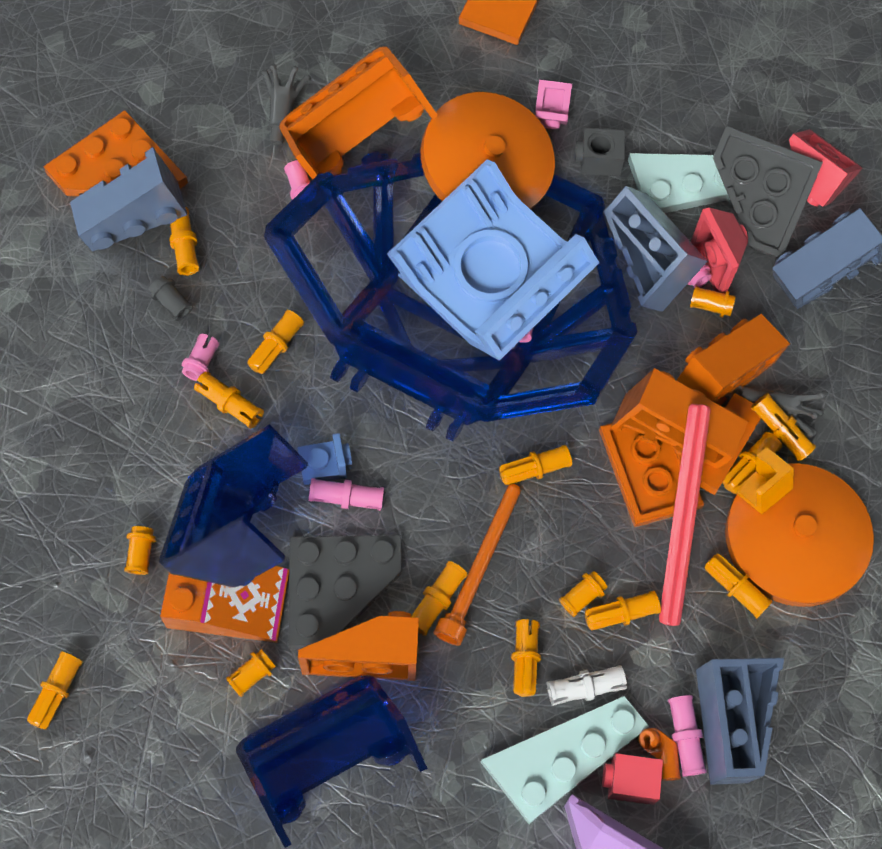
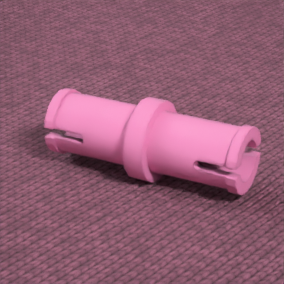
[308,478,384,511]
[668,695,707,777]

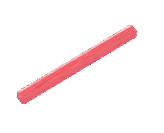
[659,404,711,626]

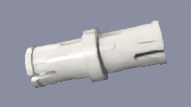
[547,665,627,706]

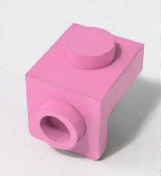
[535,80,572,129]

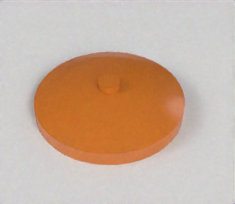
[420,92,555,210]
[725,463,874,607]

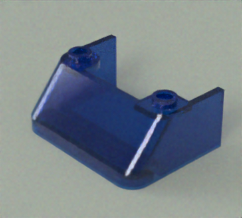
[159,424,308,588]
[236,675,428,848]

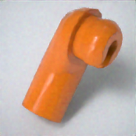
[639,728,681,781]

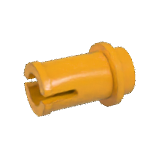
[690,286,736,318]
[124,526,156,575]
[559,571,608,617]
[225,649,276,697]

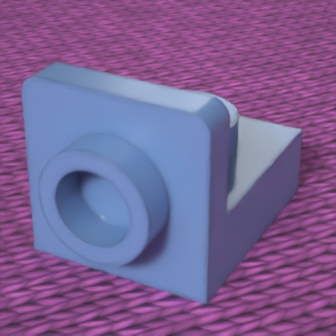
[297,433,352,485]

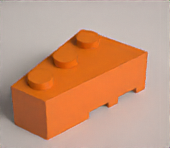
[677,313,790,406]
[611,368,748,468]

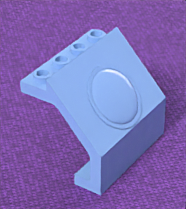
[387,159,599,361]

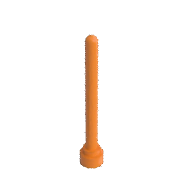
[433,484,521,646]

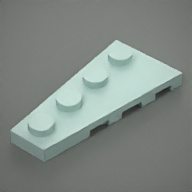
[628,153,730,213]
[481,696,649,824]

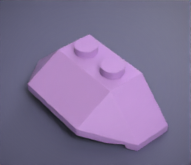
[564,794,663,849]

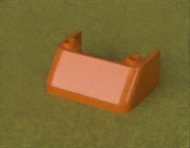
[279,46,438,198]

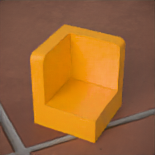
[737,447,794,514]

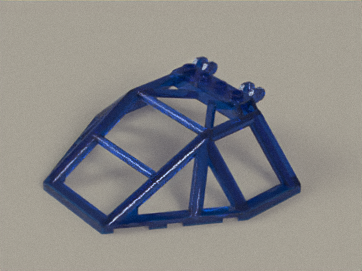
[264,153,638,442]

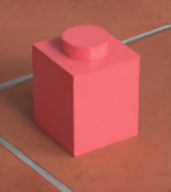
[602,753,663,805]

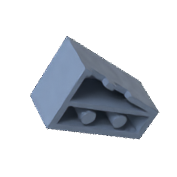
[70,147,187,252]
[604,186,708,312]
[772,208,882,309]
[696,658,784,785]

